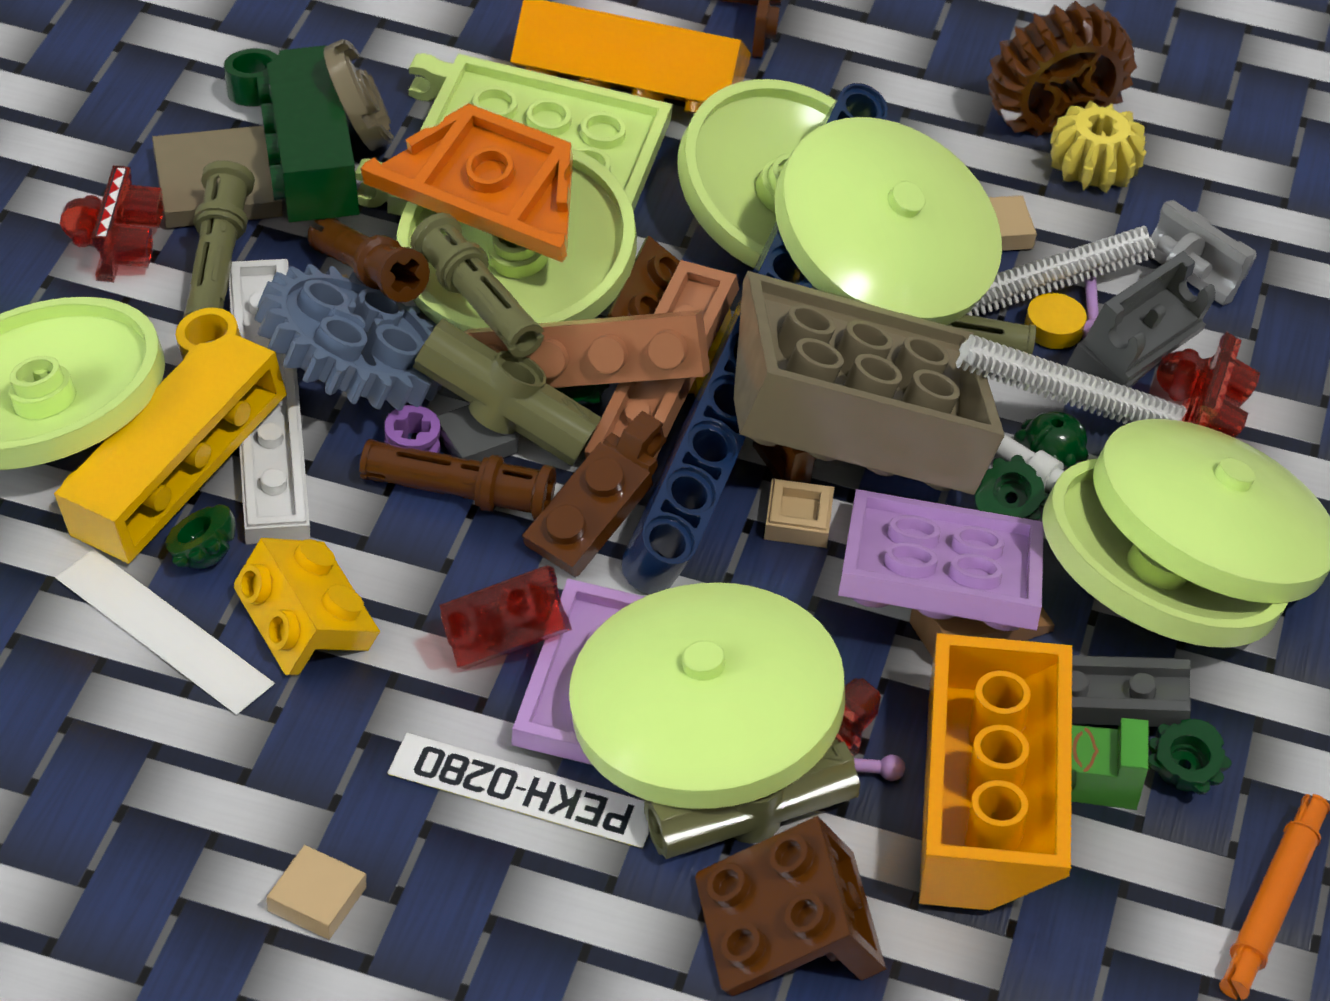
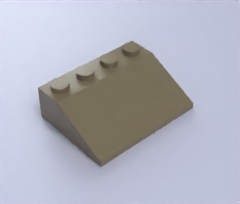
[733,271,1005,495]

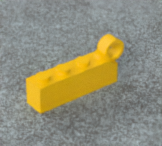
[54,307,287,564]

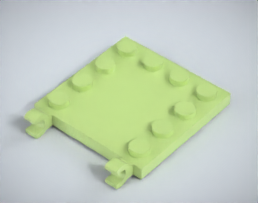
[355,53,672,216]

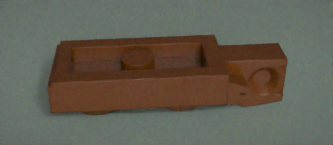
[522,411,666,578]

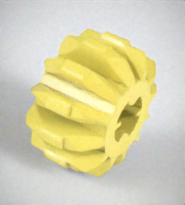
[1050,100,1146,193]

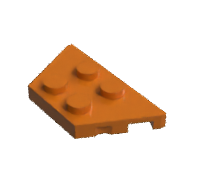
[361,103,573,263]

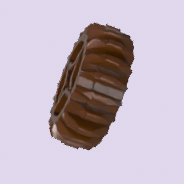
[986,1,1137,138]

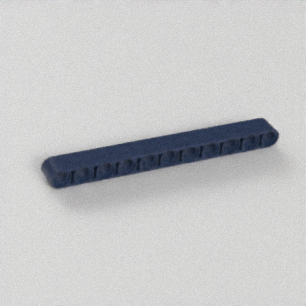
[621,83,888,594]

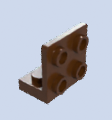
[695,815,887,996]

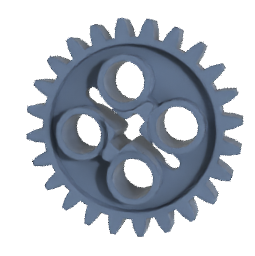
[254,264,442,411]

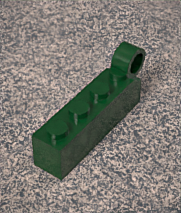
[224,45,359,223]

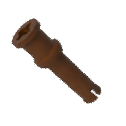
[307,218,430,302]
[359,439,556,520]

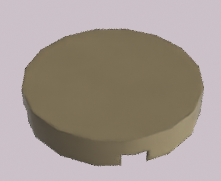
[324,39,394,151]

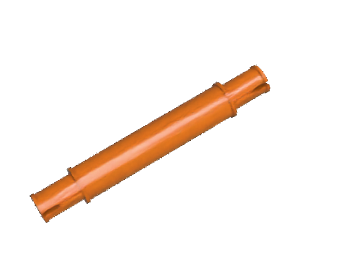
[1219,794,1330,1000]

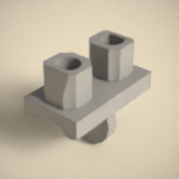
[1148,200,1256,305]

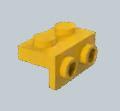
[234,538,380,675]

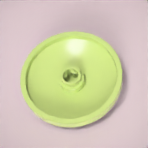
[677,79,835,268]
[775,117,1002,325]
[396,148,637,331]
[0,297,165,470]
[1093,419,1330,603]
[1042,458,1288,648]
[569,582,845,809]

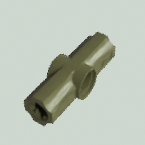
[413,318,602,466]
[644,739,860,859]

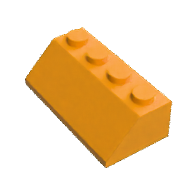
[510,0,751,114]
[919,633,1072,910]

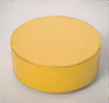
[1025,293,1087,349]

